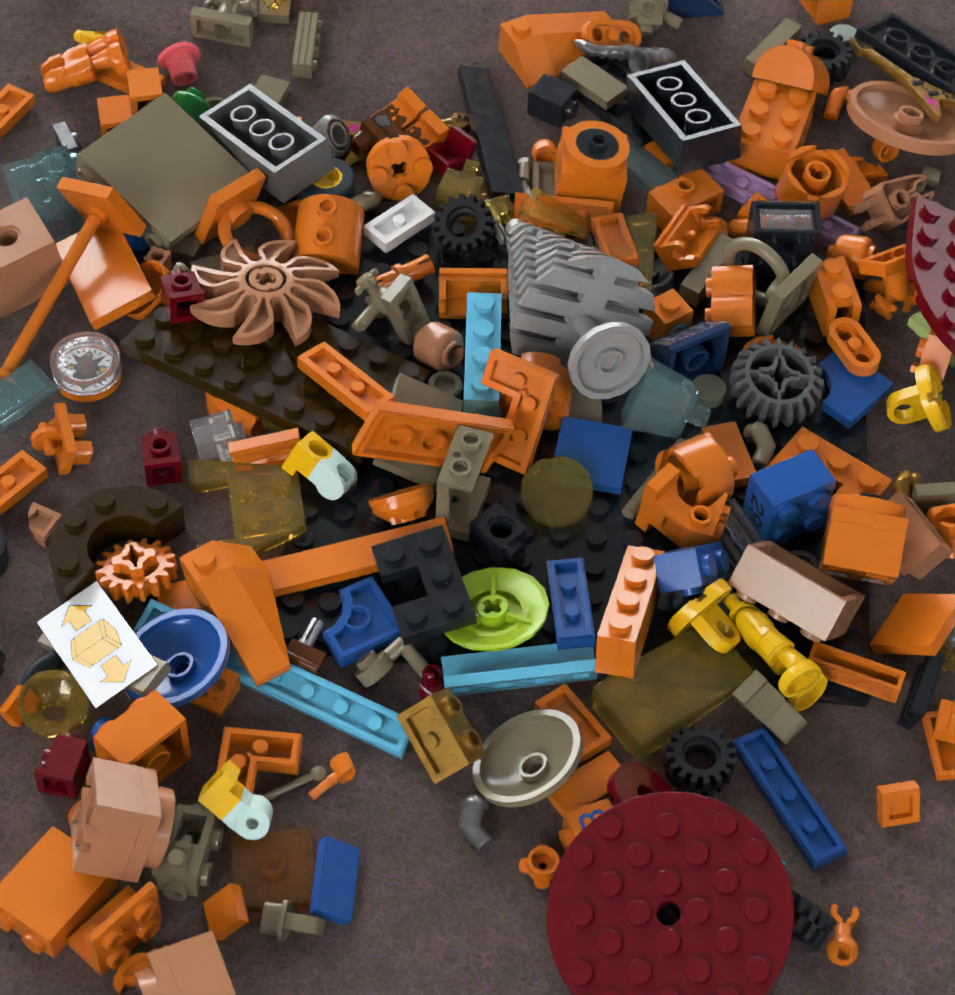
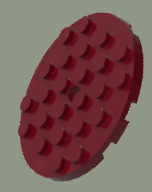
[546,792,795,995]

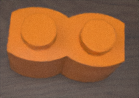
[705,265,756,338]

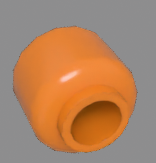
[827,234,879,280]

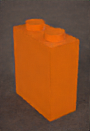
[0,826,119,959]

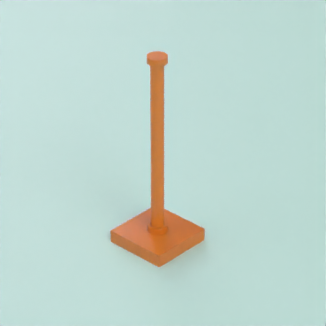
[0,177,147,384]

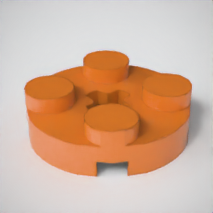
[366,135,433,202]

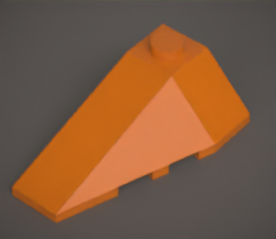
[179,540,291,687]

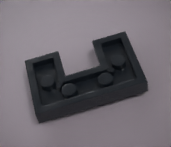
[371,525,477,646]

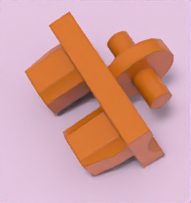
[30,403,94,475]

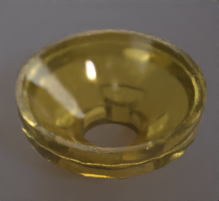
[18,670,90,738]

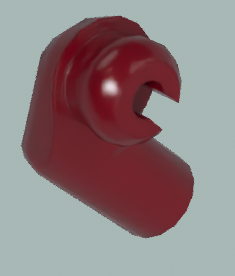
[419,664,445,700]

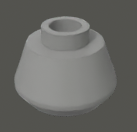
[312,114,350,158]

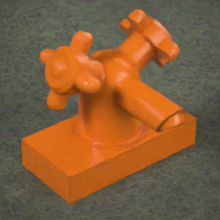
[859,244,918,320]

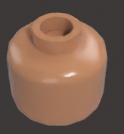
[413,322,465,372]

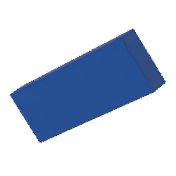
[546,558,596,650]

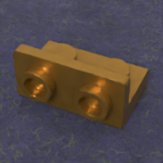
[396,688,486,785]

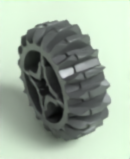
[729,337,824,429]

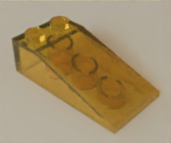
[590,628,754,762]

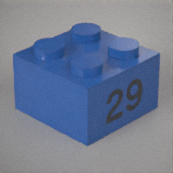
[741,449,836,545]

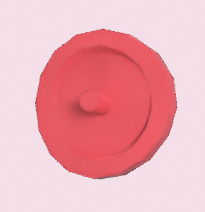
[157,41,201,86]

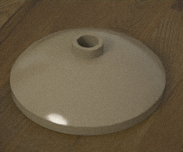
[473,709,583,807]

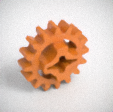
[95,538,178,603]

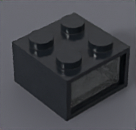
[744,201,822,277]

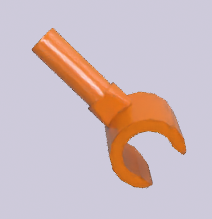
[308,752,356,801]

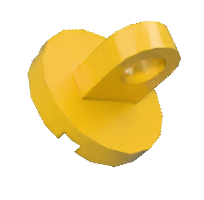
[886,364,952,433]
[667,578,740,653]

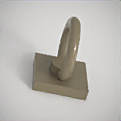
[723,237,823,336]

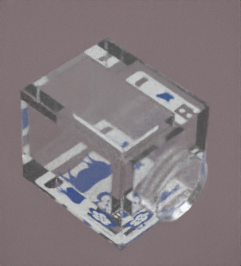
[189,410,246,468]

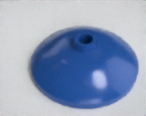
[124,608,230,708]

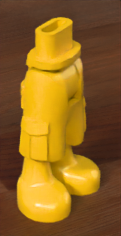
[723,593,828,712]

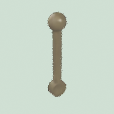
[254,766,326,801]

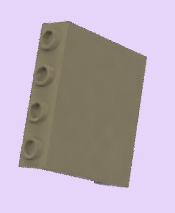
[75,93,249,253]

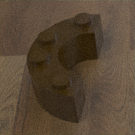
[49,486,186,604]

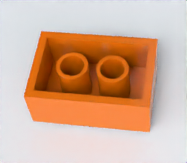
[728,78,817,180]

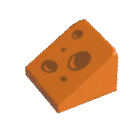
[189,667,241,717]

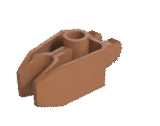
[852,174,935,232]

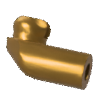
[892,470,922,497]

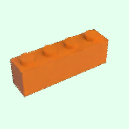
[595,545,665,679]

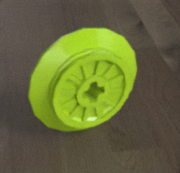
[444,567,550,652]

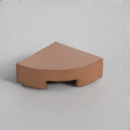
[28,502,62,548]

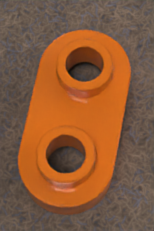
[581,18,641,47]
[826,317,881,377]

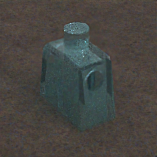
[620,357,711,438]

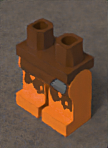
[349,87,449,174]

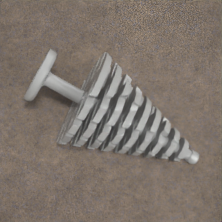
[505,219,655,399]

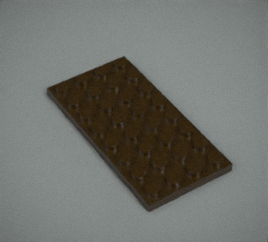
[120,299,432,464]

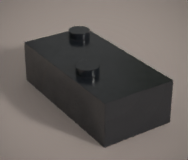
[627,60,742,173]

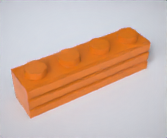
[808,642,906,704]

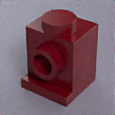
[160,269,205,324]
[141,429,183,486]
[34,733,91,799]

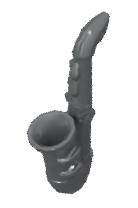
[574,39,677,73]

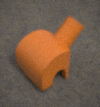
[926,503,955,559]

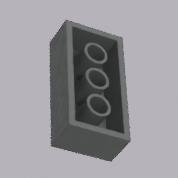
[198,84,335,203]

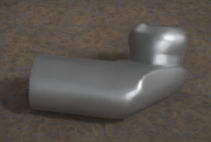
[458,795,495,853]

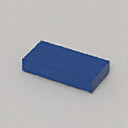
[309,836,360,926]

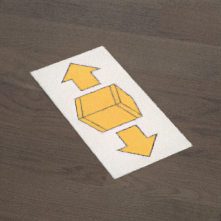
[37,581,157,708]

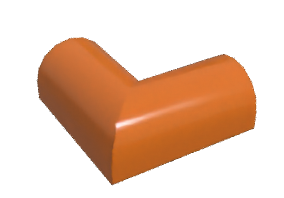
[216,727,302,795]

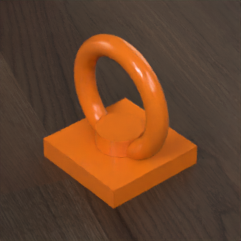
[194,168,295,261]

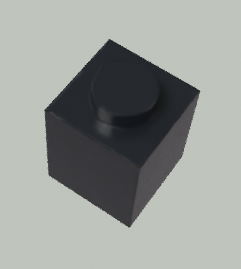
[527,74,578,128]

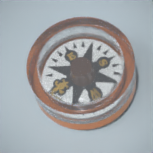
[50,331,123,402]

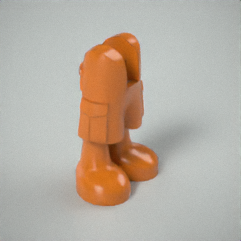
[41,28,132,93]

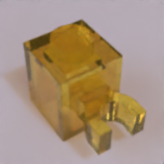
[436,159,488,221]

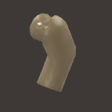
[743,421,776,471]

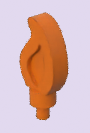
[113,945,167,995]

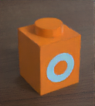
[644,288,694,341]

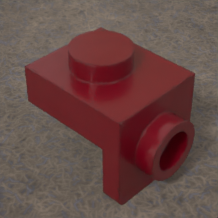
[425,126,477,176]

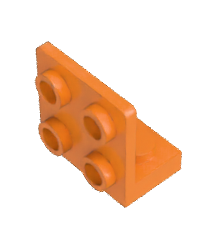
[67,881,163,976]

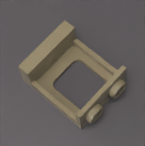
[436,425,494,542]

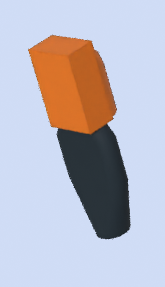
[0,651,62,727]

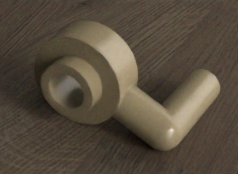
[355,636,430,687]

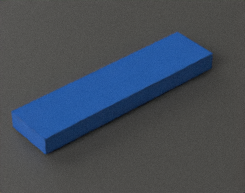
[732,726,848,871]

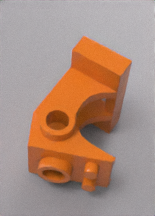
[635,462,731,548]

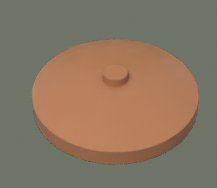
[847,81,955,156]

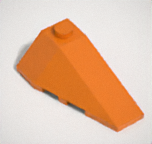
[499,11,611,89]

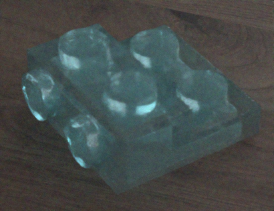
[2,145,80,223]

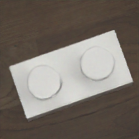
[363,194,435,253]

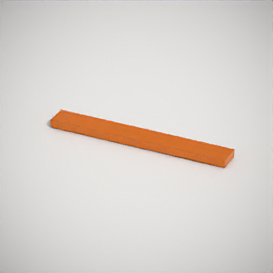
[157,517,454,611]

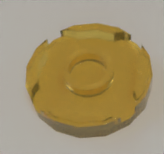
[521,456,593,527]

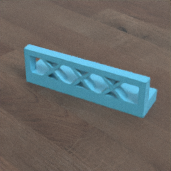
[441,644,598,696]

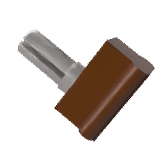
[287,618,327,677]

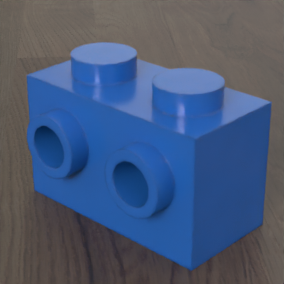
[653,541,730,597]

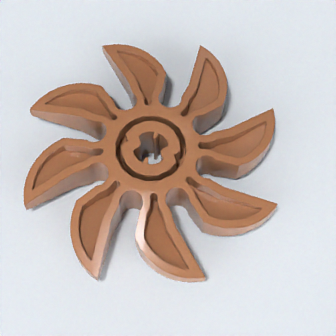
[190,239,340,346]

